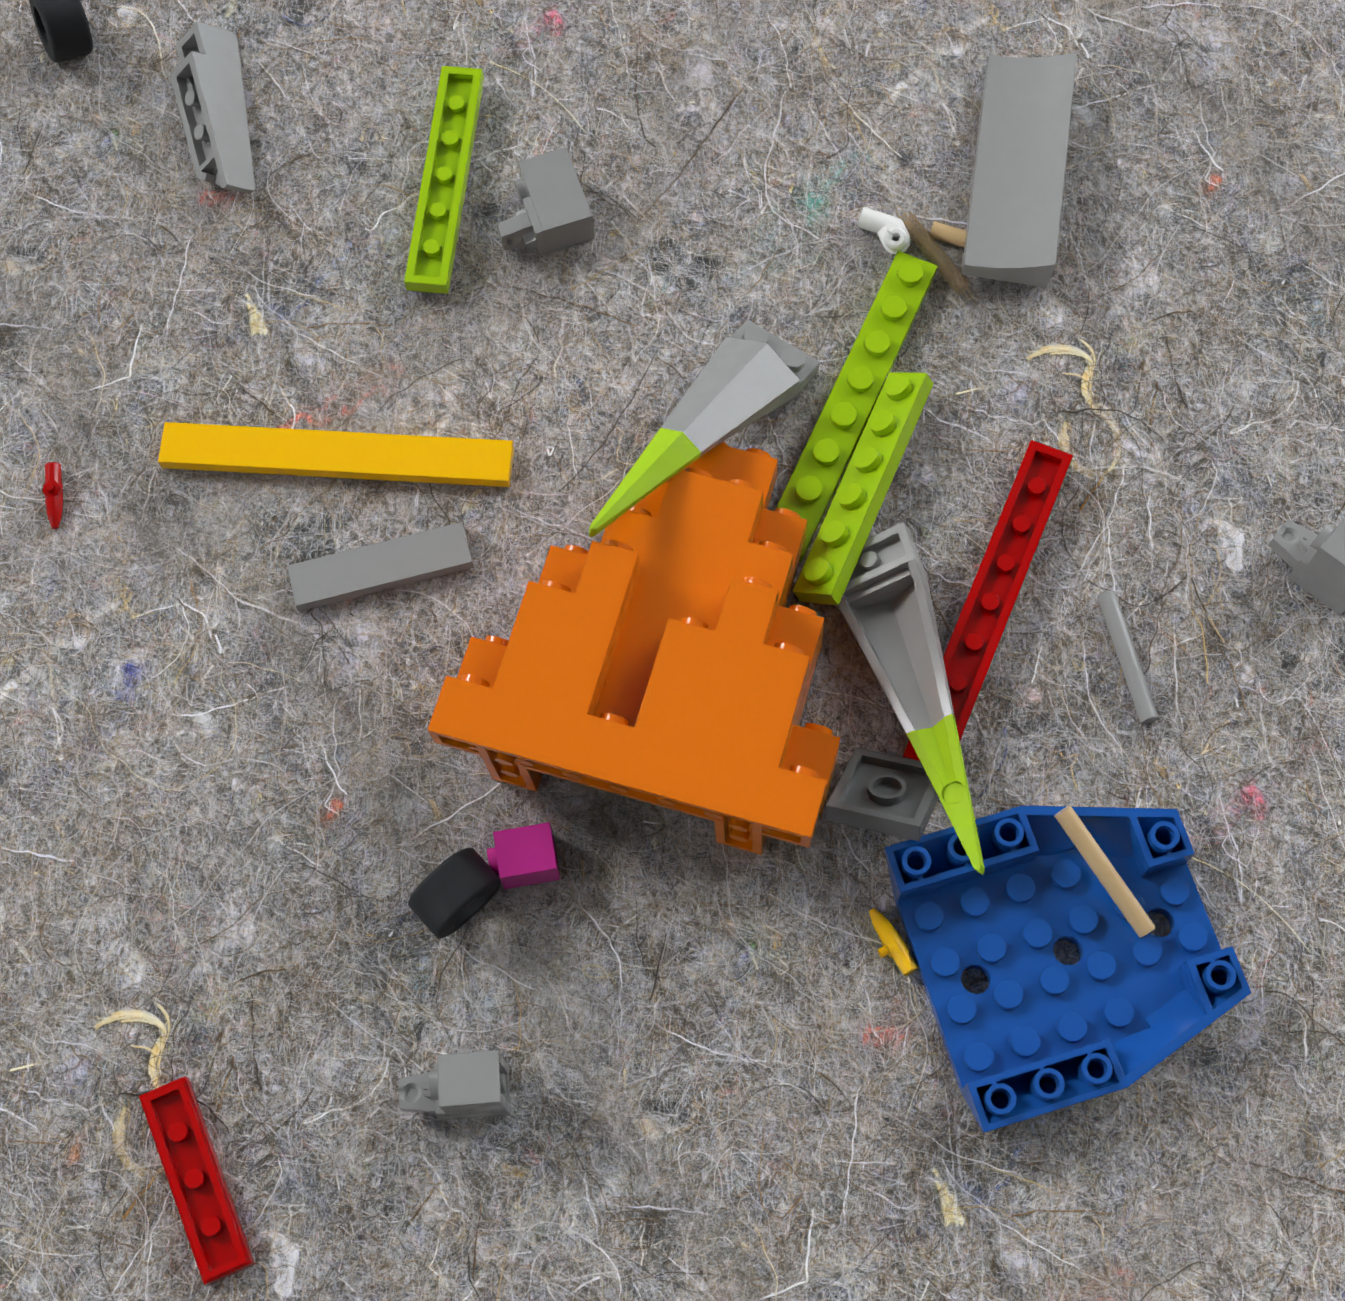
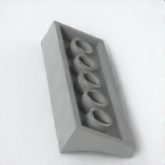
[961,52,1077,288]

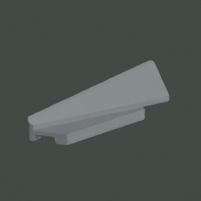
[170,21,255,194]

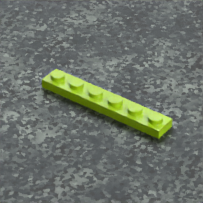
[404,66,484,294]
[792,372,934,605]

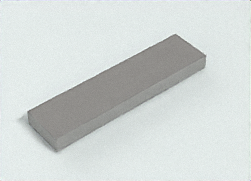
[287,522,474,612]

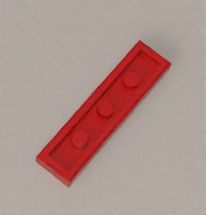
[139,1076,255,1286]

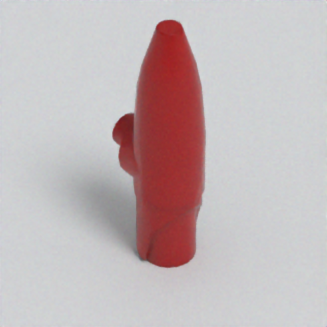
[42,462,63,529]

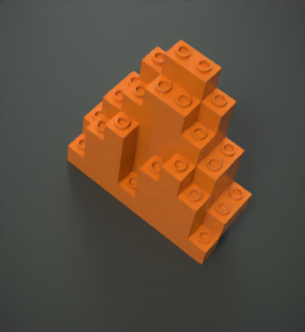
[427,441,841,855]

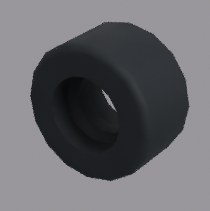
[29,0,93,63]
[408,847,501,939]

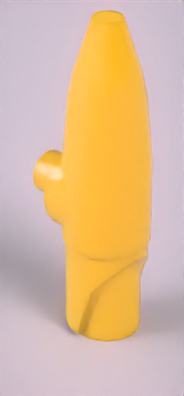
[869,908,919,976]

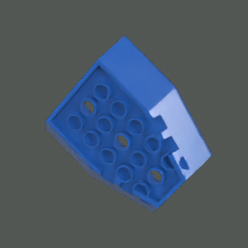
[884,805,1251,1133]

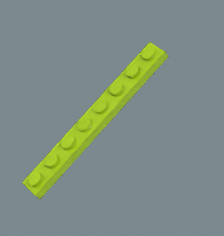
[776,251,938,562]

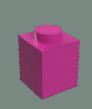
[487,822,561,889]

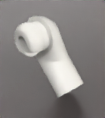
[858,207,910,254]

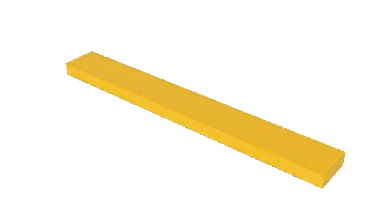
[158,422,514,487]

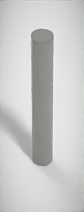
[1097,591,1159,724]

